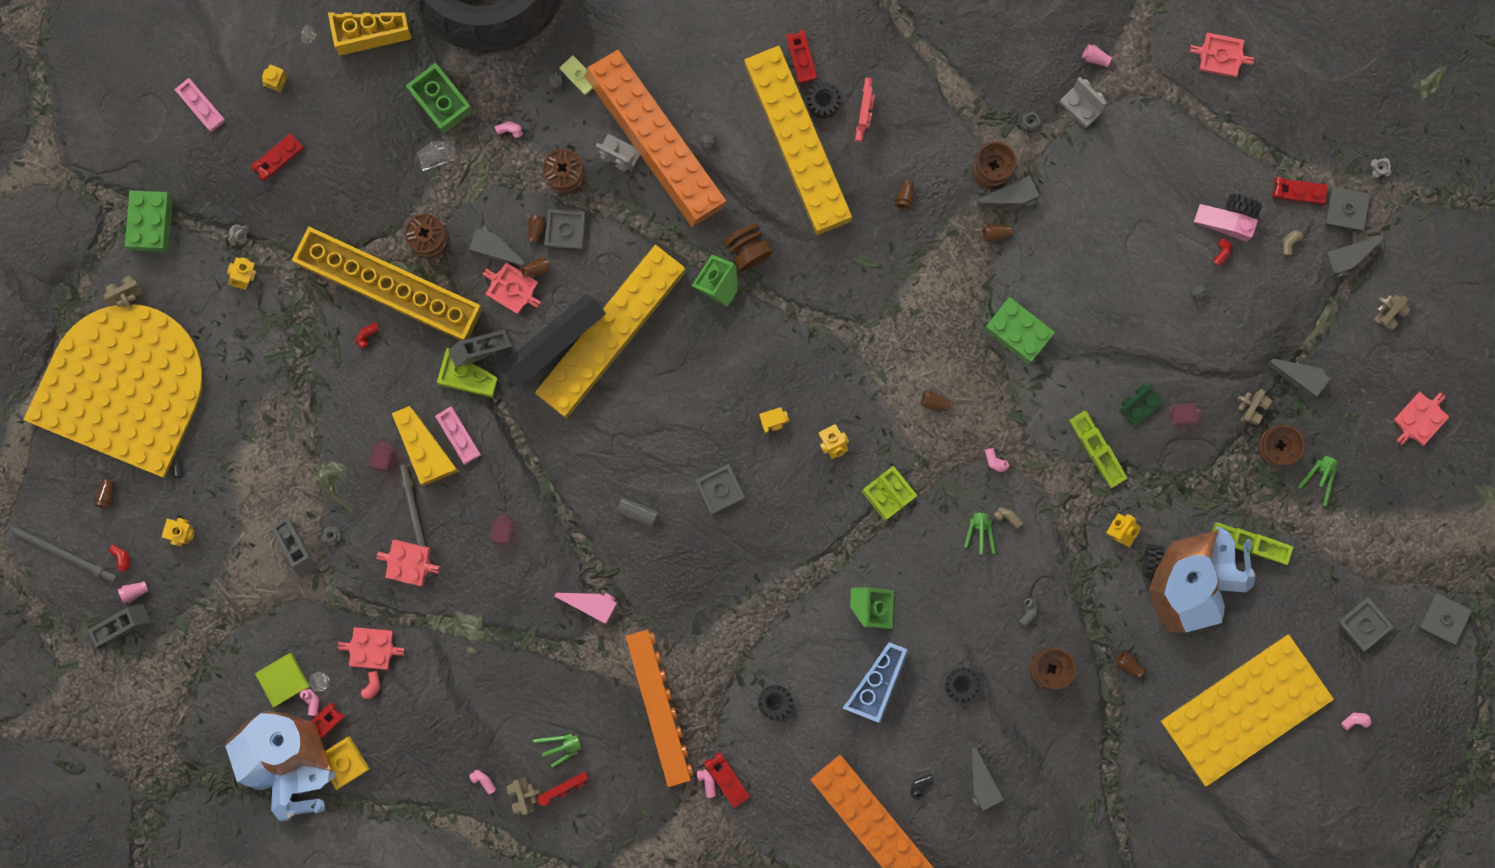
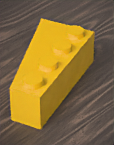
[328,13,412,56]
[392,406,459,486]

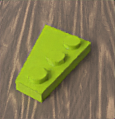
[437,348,498,398]

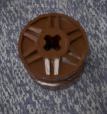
[972,141,1016,189]
[542,149,585,195]
[404,213,449,259]
[723,223,773,272]
[1258,425,1304,466]
[1029,648,1076,690]

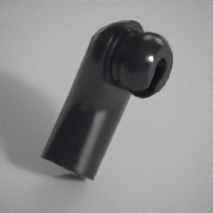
[170,456,183,478]
[910,774,934,800]

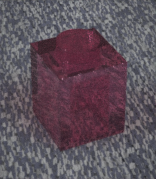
[1170,403,1201,426]
[369,441,395,472]
[490,515,514,544]

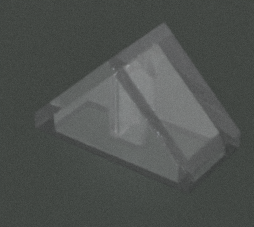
[416,140,458,171]

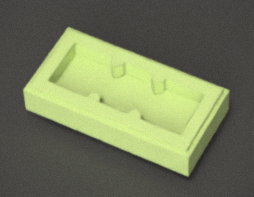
[559,56,593,96]

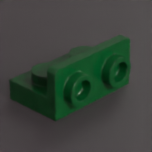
[1119,384,1163,427]

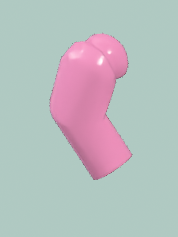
[495,121,523,138]
[984,448,1009,472]
[300,689,319,716]
[1341,713,1372,731]
[697,769,716,798]
[469,770,496,794]

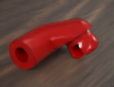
[1213,238,1231,266]
[355,323,379,349]
[109,544,130,572]

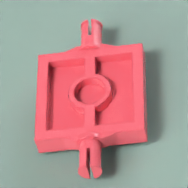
[1189,33,1254,78]
[855,78,875,142]
[483,262,541,315]
[1393,392,1449,446]
[376,540,440,586]
[338,627,405,670]

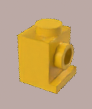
[262,65,288,93]
[759,407,790,434]

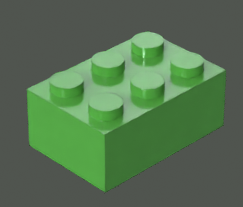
[406,63,473,135]
[125,190,173,253]
[984,297,1055,365]

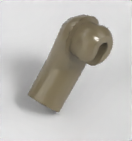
[1283,230,1303,256]
[994,507,1023,528]

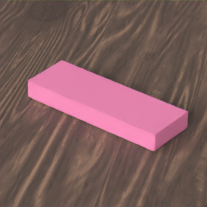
[175,78,226,133]
[435,406,481,465]

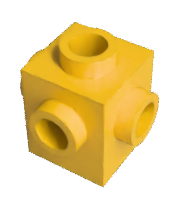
[227,258,256,290]
[819,424,849,459]
[1106,513,1141,547]
[162,518,195,546]

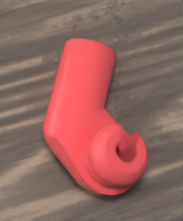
[361,671,380,699]

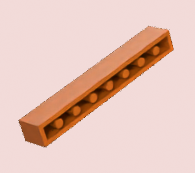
[626,630,693,787]

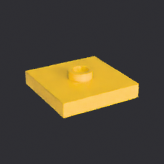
[325,736,370,790]

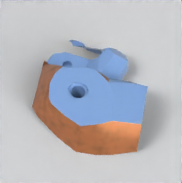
[1149,527,1255,632]
[226,711,336,821]

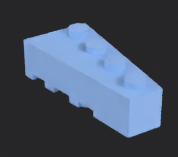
[843,642,909,723]

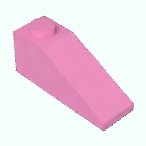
[1193,204,1258,242]
[555,593,618,624]

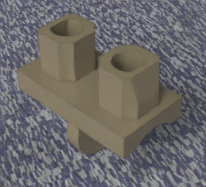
[104,275,144,309]
[1373,295,1410,330]
[1237,389,1272,425]
[506,777,541,815]

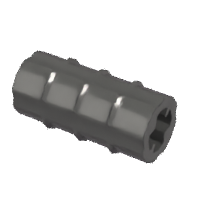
[617,498,658,527]

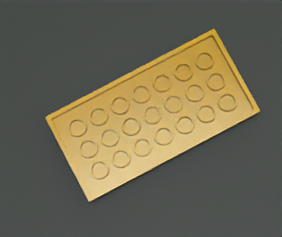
[1160,634,1334,787]

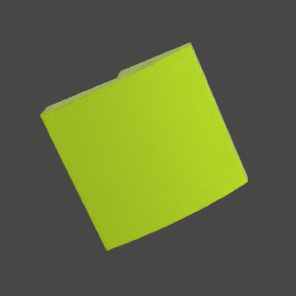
[861,466,917,521]
[255,653,310,708]

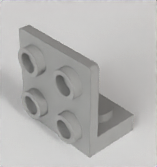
[1059,77,1107,128]
[595,134,640,172]

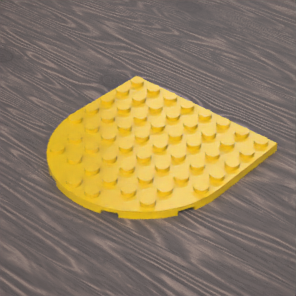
[23,304,203,478]

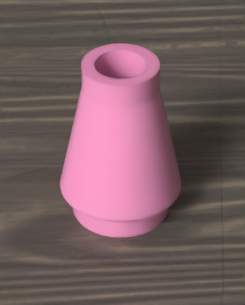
[1082,44,1112,67]
[118,581,149,604]

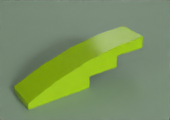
[1068,410,1127,488]
[1212,522,1293,565]

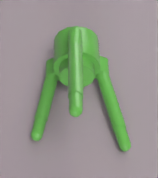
[1298,456,1338,506]
[964,513,996,555]
[533,734,582,768]

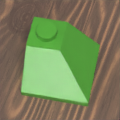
[692,255,738,307]
[850,588,894,629]

